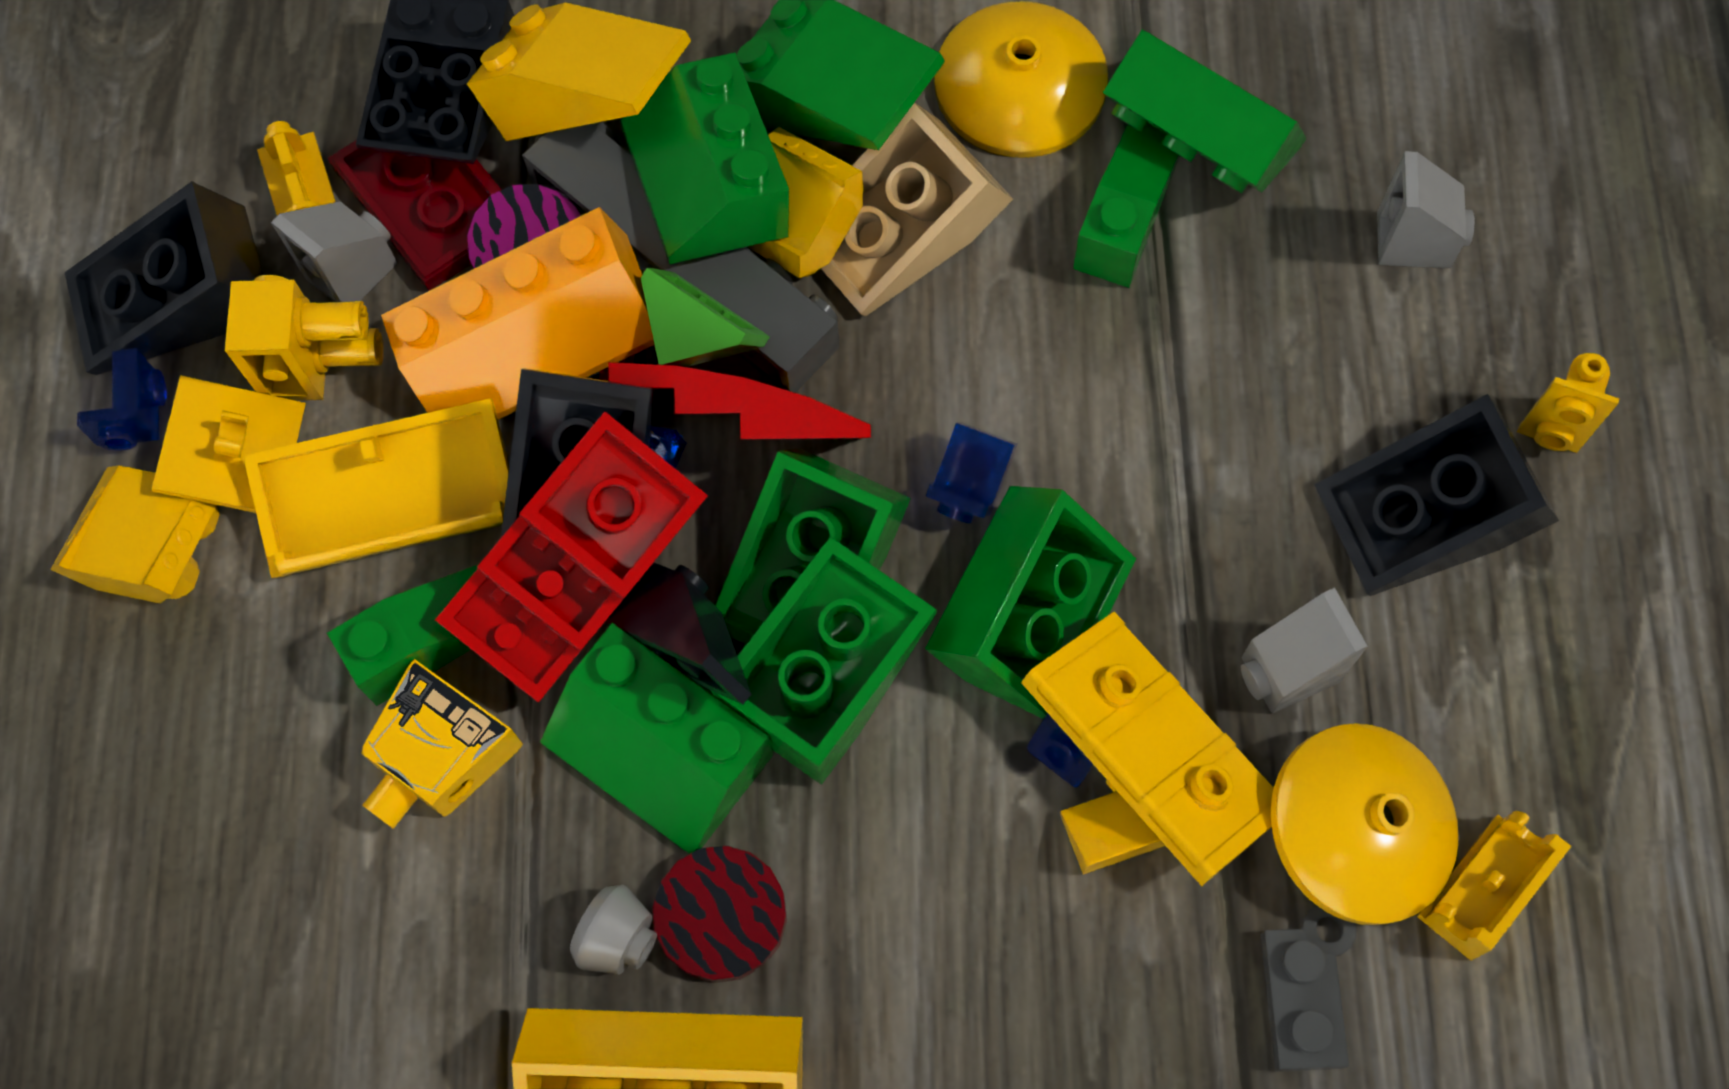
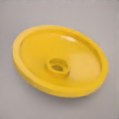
[934,1,1108,158]
[1271,723,1459,925]

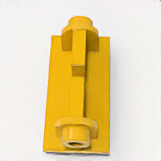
[257,121,336,216]
[1517,353,1620,453]

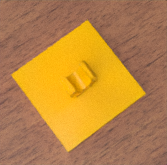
[151,375,306,513]

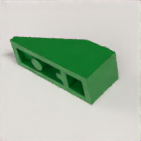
[1073,123,1180,288]
[327,564,479,706]

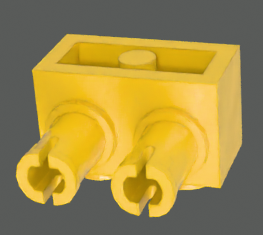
[225,275,384,401]

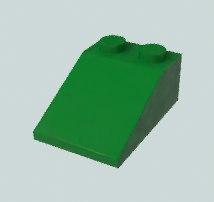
[737,0,945,151]
[716,448,911,644]
[711,537,937,785]

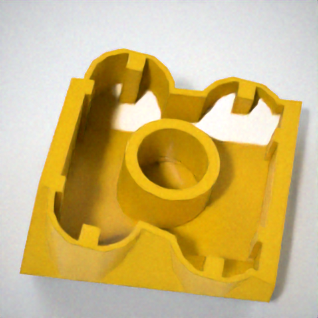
[748,127,864,278]
[50,465,220,604]

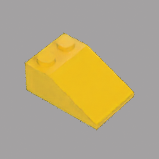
[467,2,692,141]

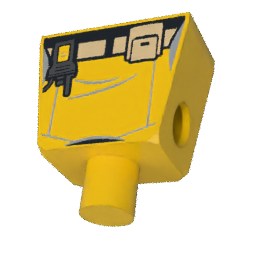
[361,659,523,829]

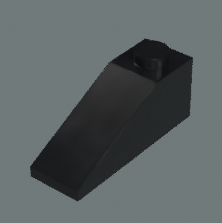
[604,563,751,705]

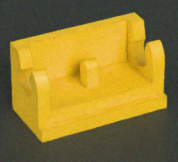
[1416,811,1572,961]

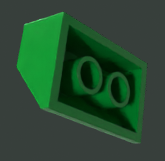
[1102,29,1307,194]
[621,53,789,264]
[925,486,1137,723]
[540,623,774,855]

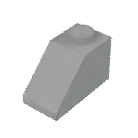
[1377,151,1475,268]
[271,201,398,302]
[1241,588,1368,714]

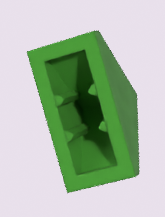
[641,267,770,367]

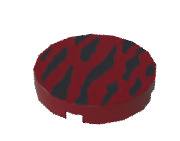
[652,845,787,983]

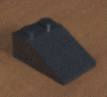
[64,181,263,375]
[501,368,653,537]
[1314,394,1559,596]

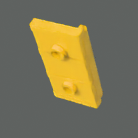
[243,398,509,578]
[1021,611,1274,886]

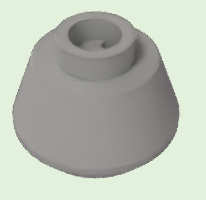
[570,884,657,975]

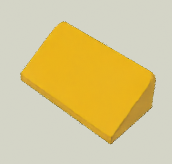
[1060,792,1165,875]

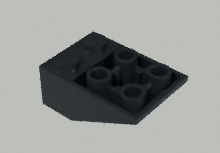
[355,0,515,164]

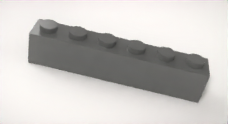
[522,122,840,393]

